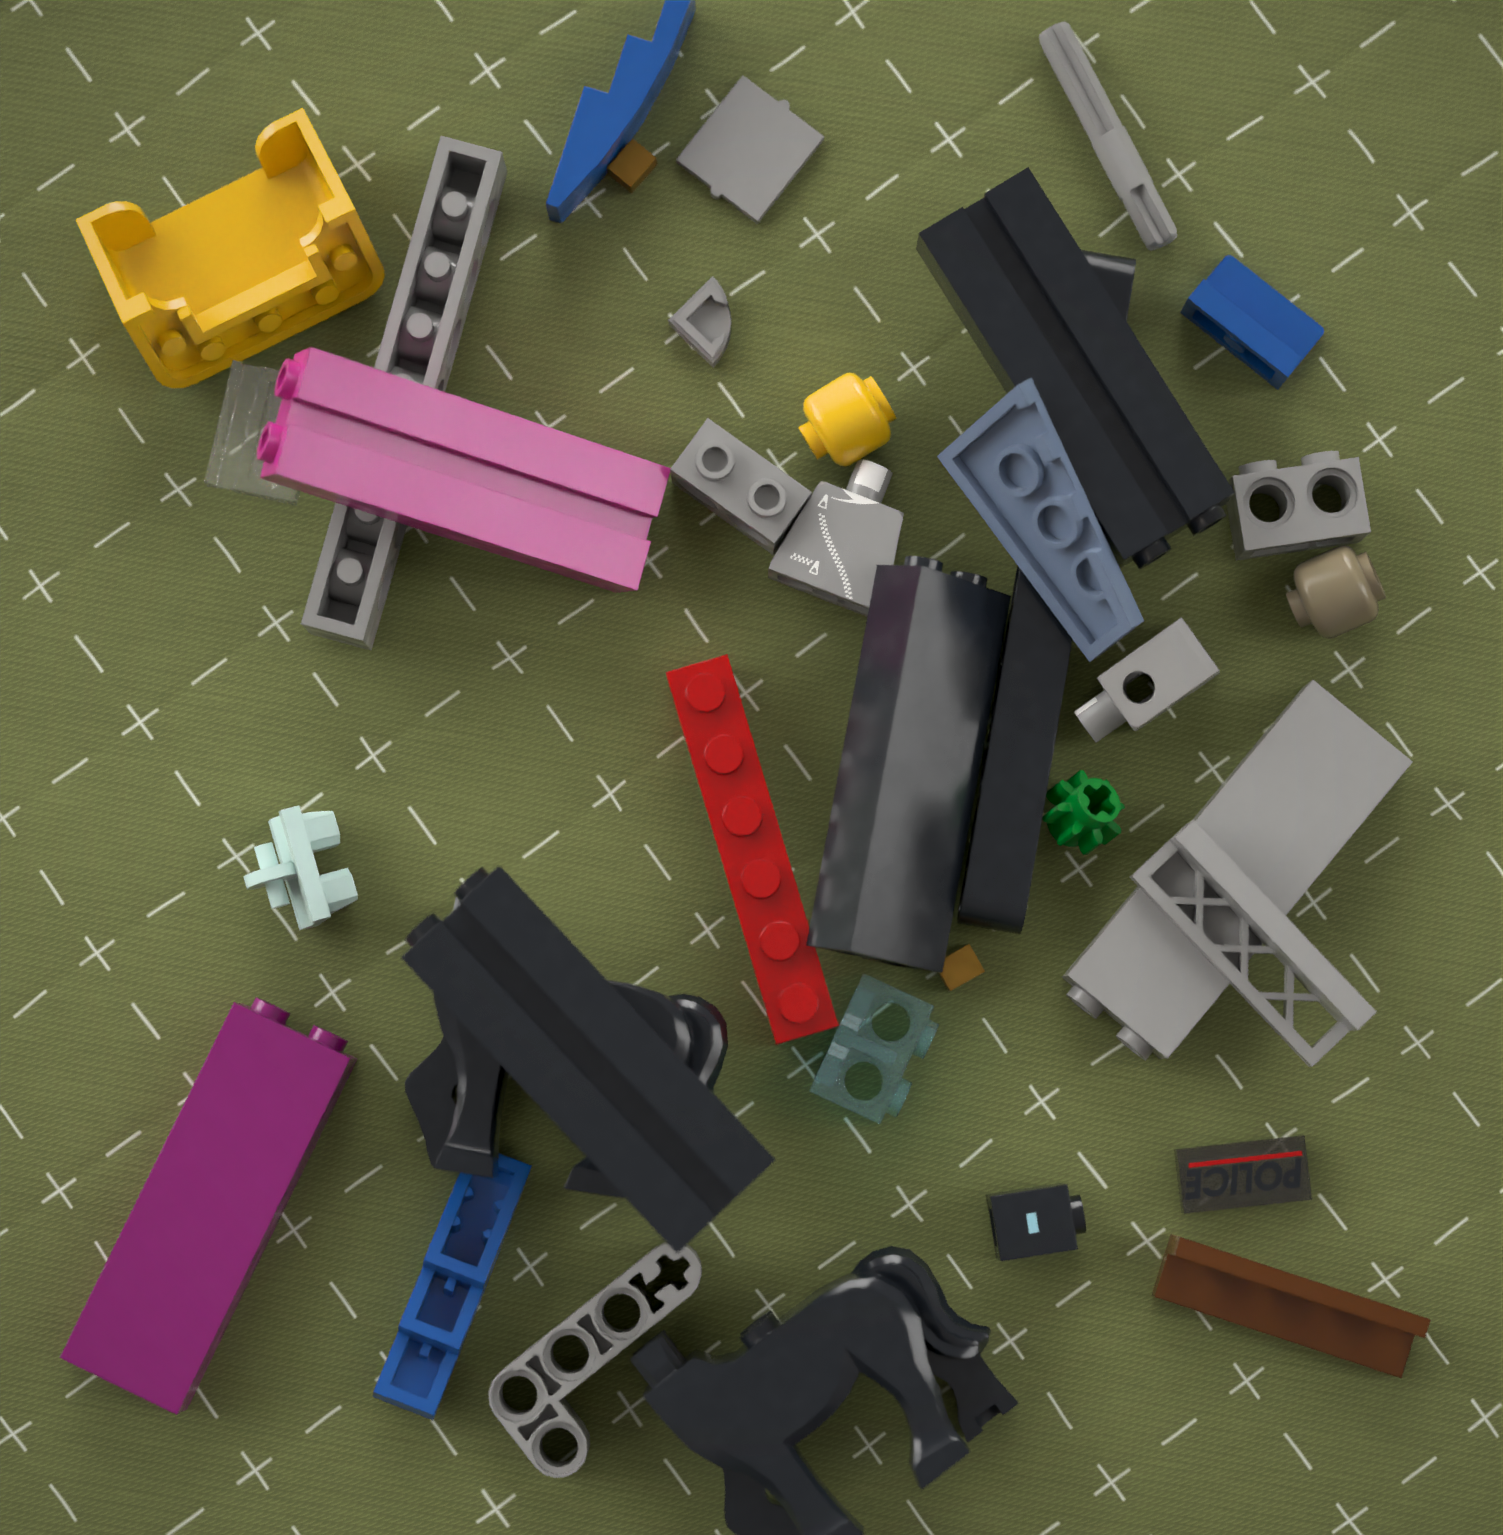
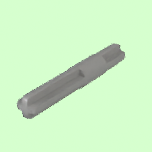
[1039,21,1177,251]

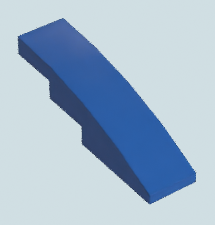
[546,0,696,224]
[373,1153,532,1420]

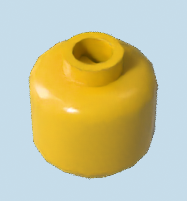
[798,373,897,467]

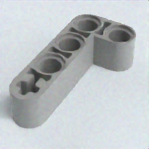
[488,1241,702,1478]

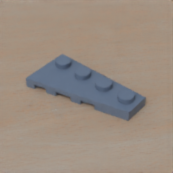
[937,378,1144,662]

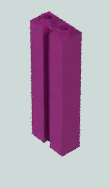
[59,997,357,1415]

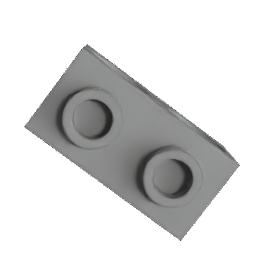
[670,418,812,556]
[1226,451,1371,561]

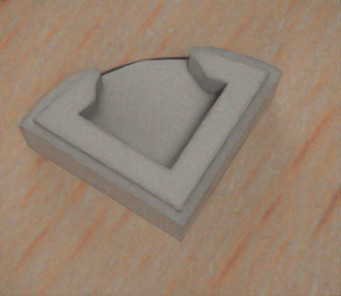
[668,276,731,368]

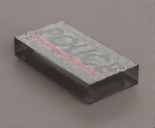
[1174,1135,1312,1214]

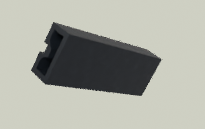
[916,167,1235,570]
[806,556,1011,973]
[401,866,776,1254]

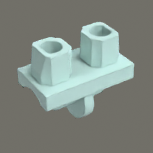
[243,806,358,930]

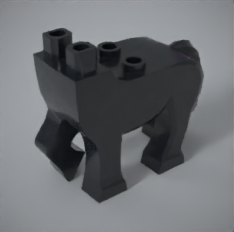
[405,897,728,1198]
[630,1246,1019,1535]

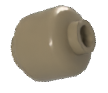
[1286,545,1386,639]

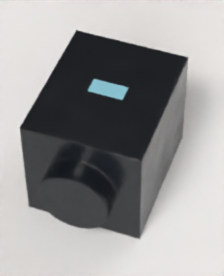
[986,1183,1086,1261]

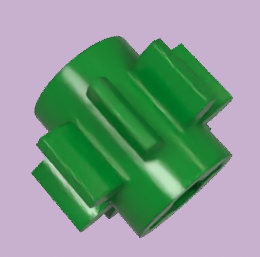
[1042,770,1125,855]

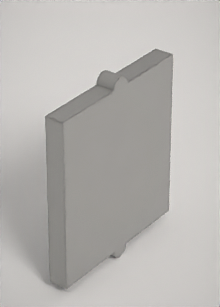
[676,75,824,224]

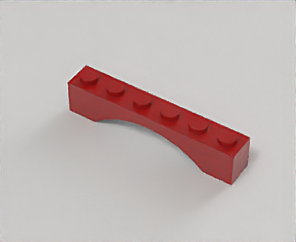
[666,654,839,1045]

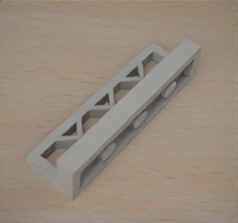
[1130,820,1376,1067]

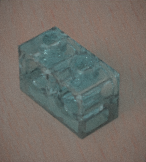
[808,973,939,1124]

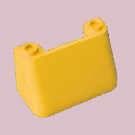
[75,108,385,389]

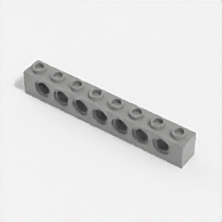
[301,136,507,651]

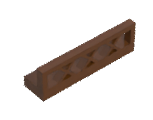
[1152,1234,1431,1378]

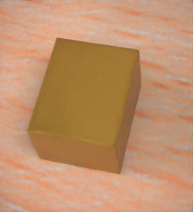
[607,138,657,194]
[938,944,985,992]

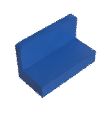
[1180,255,1324,390]

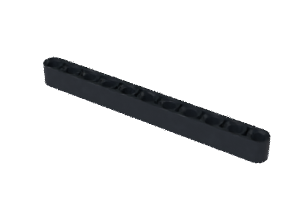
[957,250,1136,934]

